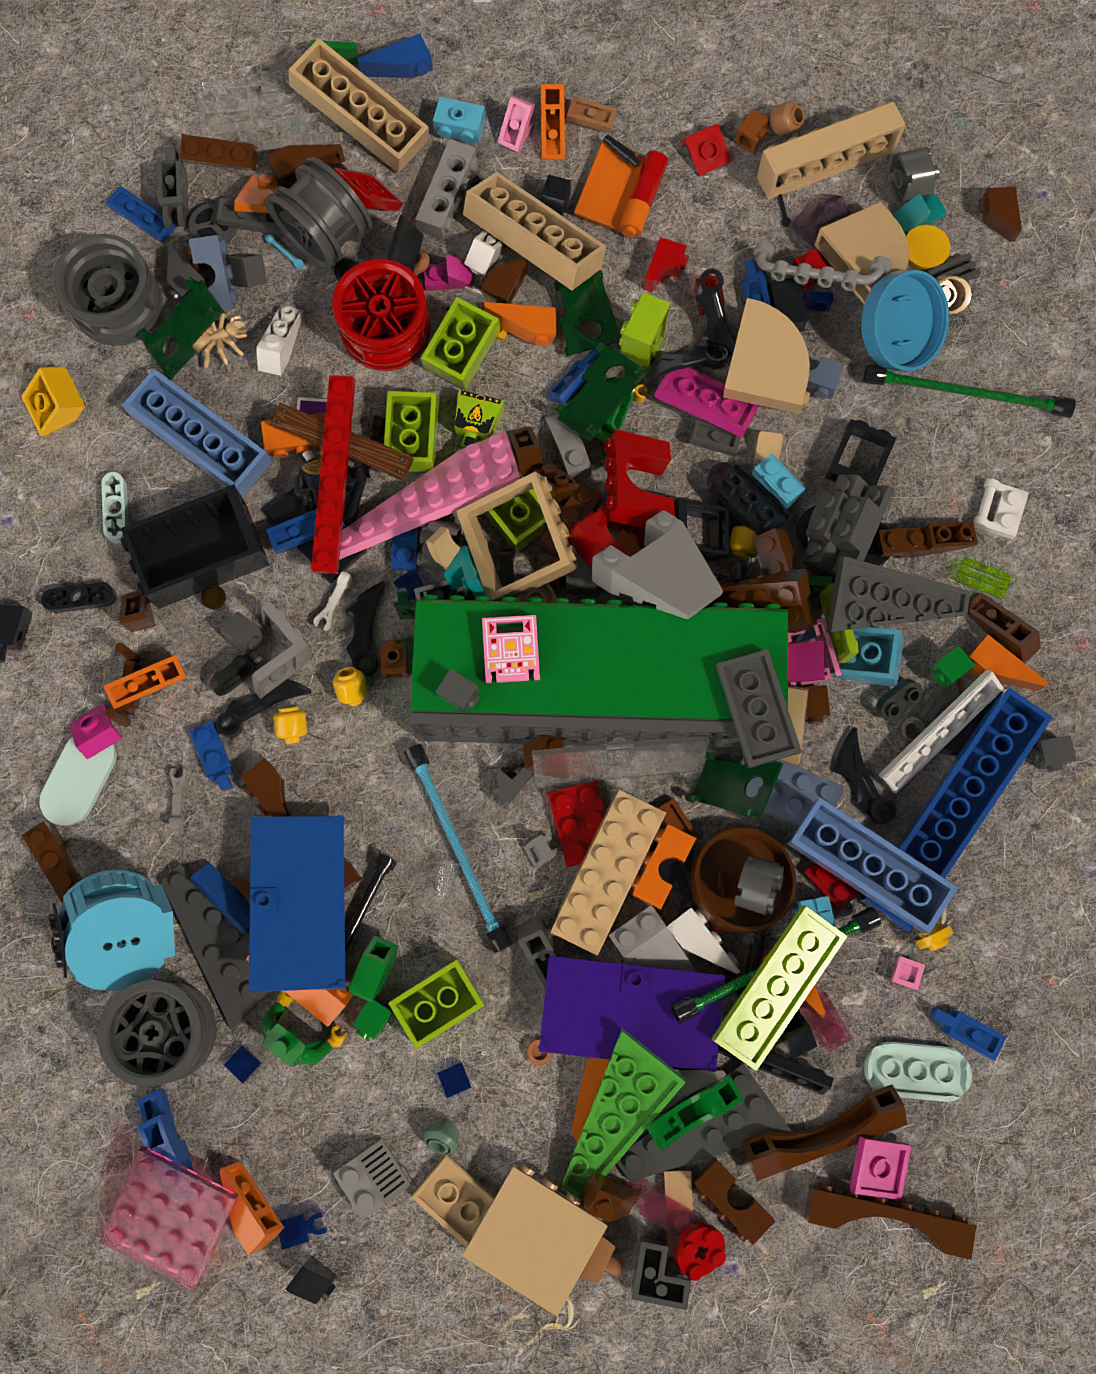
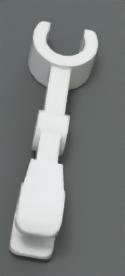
[314,571,353,631]

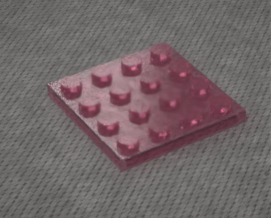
[99,1145,238,1292]

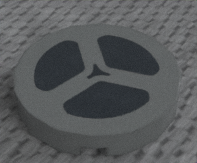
[189,202,236,244]

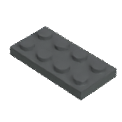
[715,649,802,768]

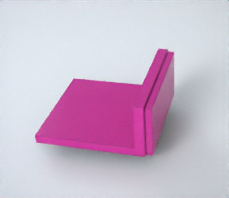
[788,641,825,683]
[69,703,122,760]

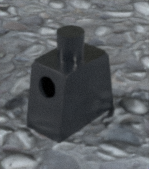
[0,605,33,663]

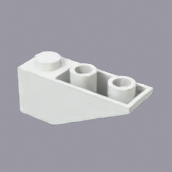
[256,305,303,376]
[667,908,740,974]

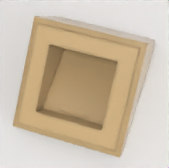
[754,431,783,461]

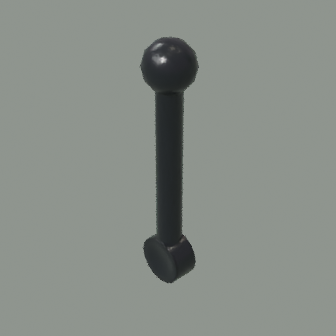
[776,182,791,227]

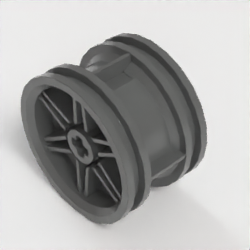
[264,157,373,271]
[54,234,163,346]

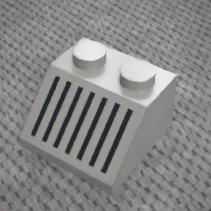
[333,1139,411,1221]

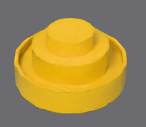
[915,922,954,952]

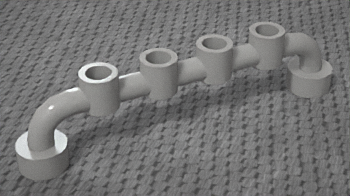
[753,241,892,291]

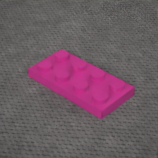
[654,368,760,438]

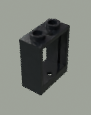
[825,419,896,485]
[674,498,730,562]

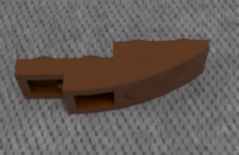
[875,521,978,558]

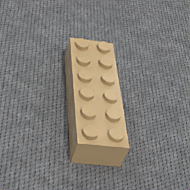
[288,38,429,173]
[757,101,906,200]
[463,172,607,290]
[549,790,666,956]

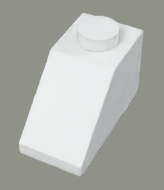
[464,230,506,275]

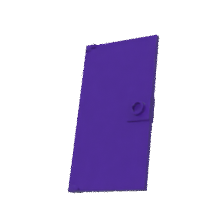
[538,956,725,1072]

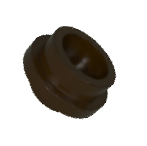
[201,585,226,610]

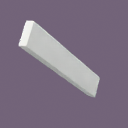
[878,669,1004,794]

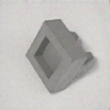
[523,835,559,869]

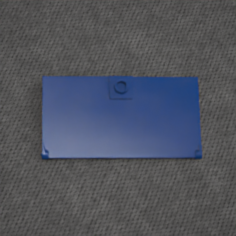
[249,815,346,992]

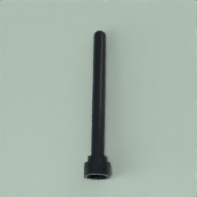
[344,415,386,527]
[345,853,397,954]

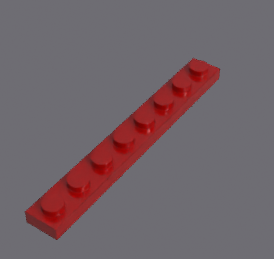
[311,375,356,574]

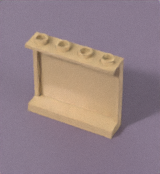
[462,1163,608,1316]

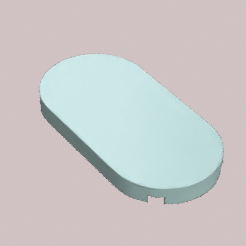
[40,736,117,826]
[864,1042,972,1102]

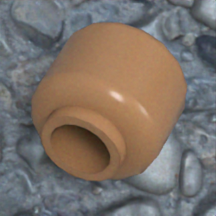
[769,101,805,136]

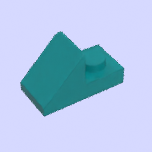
[893,194,947,235]
[444,545,486,597]

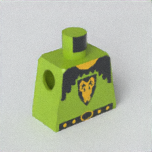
[455,390,505,448]

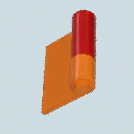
[574,141,669,238]

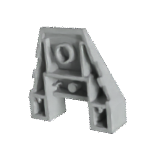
[592,510,723,620]

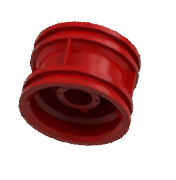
[332,259,431,371]

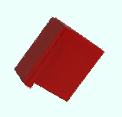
[680,123,732,176]

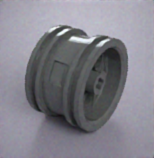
[98,980,217,1087]

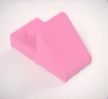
[497,96,535,152]

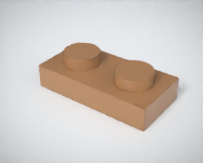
[566,96,618,133]

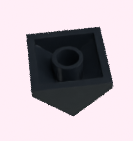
[387,215,424,272]

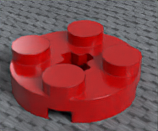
[672,1222,726,1281]

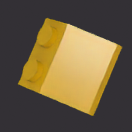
[21,367,85,436]

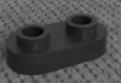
[210,655,257,696]
[876,679,923,721]

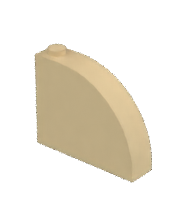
[814,202,909,304]
[723,298,810,414]

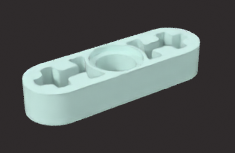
[101,472,129,543]

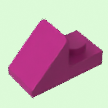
[424,255,473,291]

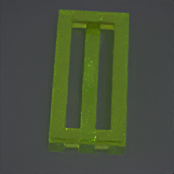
[955,557,1012,600]

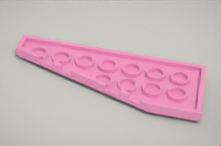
[339,431,521,560]

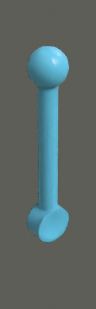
[265,234,304,270]

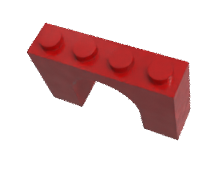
[604,429,675,529]
[567,503,646,567]

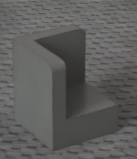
[229,253,267,288]

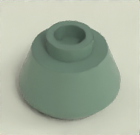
[423,1119,458,1155]

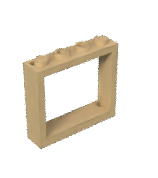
[456,472,578,601]

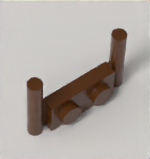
[106,643,142,727]

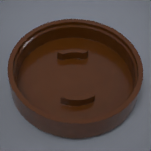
[690,827,797,934]

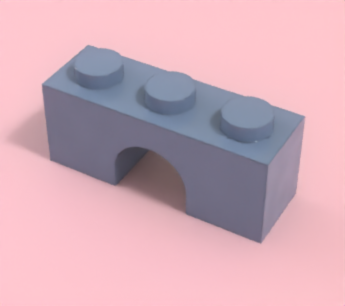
[189,235,238,311]
[806,357,844,399]

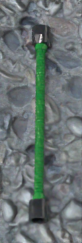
[863,364,1076,418]
[670,906,881,1024]

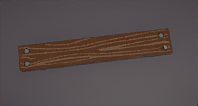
[270,403,414,481]

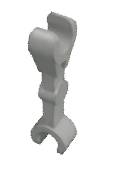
[169,767,189,831]

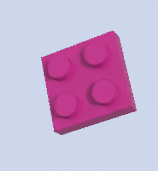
[849,1136,911,1200]

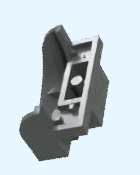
[801,475,894,583]

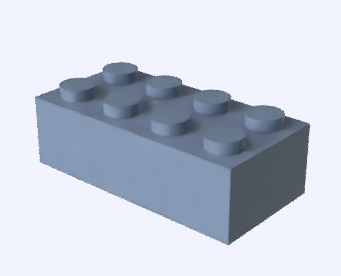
[739,754,844,827]

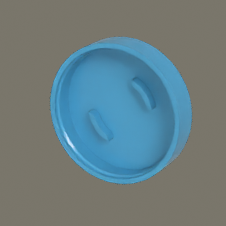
[861,270,949,371]

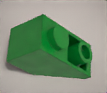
[348,935,398,1003]

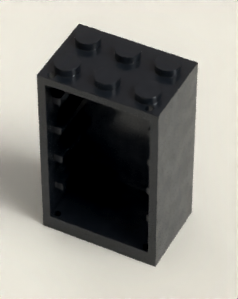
[120,484,270,609]

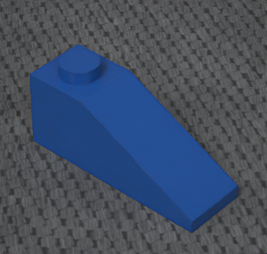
[357,34,433,78]

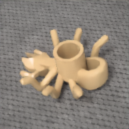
[193,311,247,369]

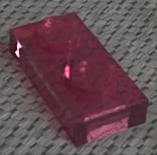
[801,992,852,1052]
[639,1188,700,1237]

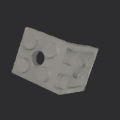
[252,601,308,699]

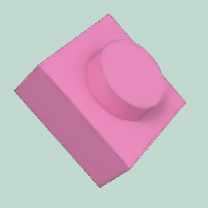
[890,956,925,990]

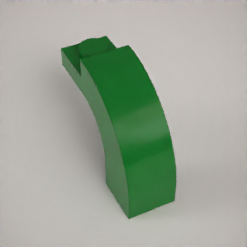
[646,1076,744,1151]

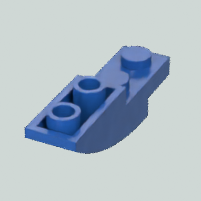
[137,1089,200,1204]

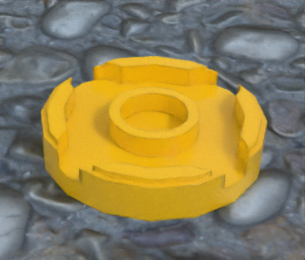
[906,225,951,271]

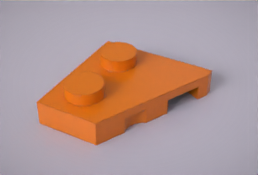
[234,174,278,213]

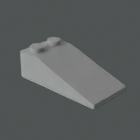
[607,905,697,972]

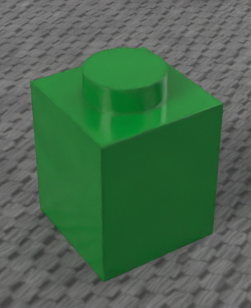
[929,646,975,688]
[352,998,394,1041]

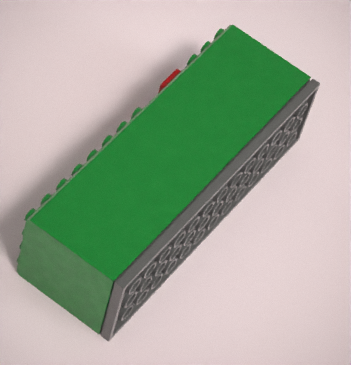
[410,595,788,750]

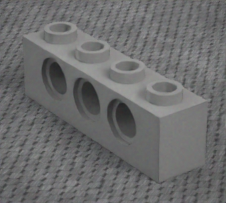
[415,139,479,240]

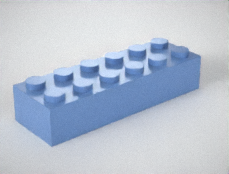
[122,369,272,497]
[787,797,958,934]

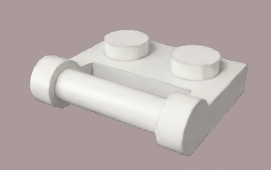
[973,478,1029,540]

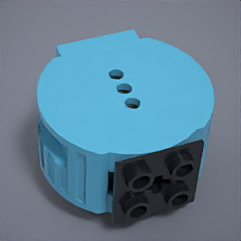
[48,870,175,991]

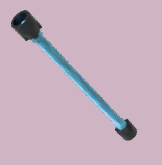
[403,744,513,953]

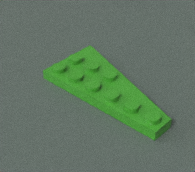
[561,1028,686,1203]

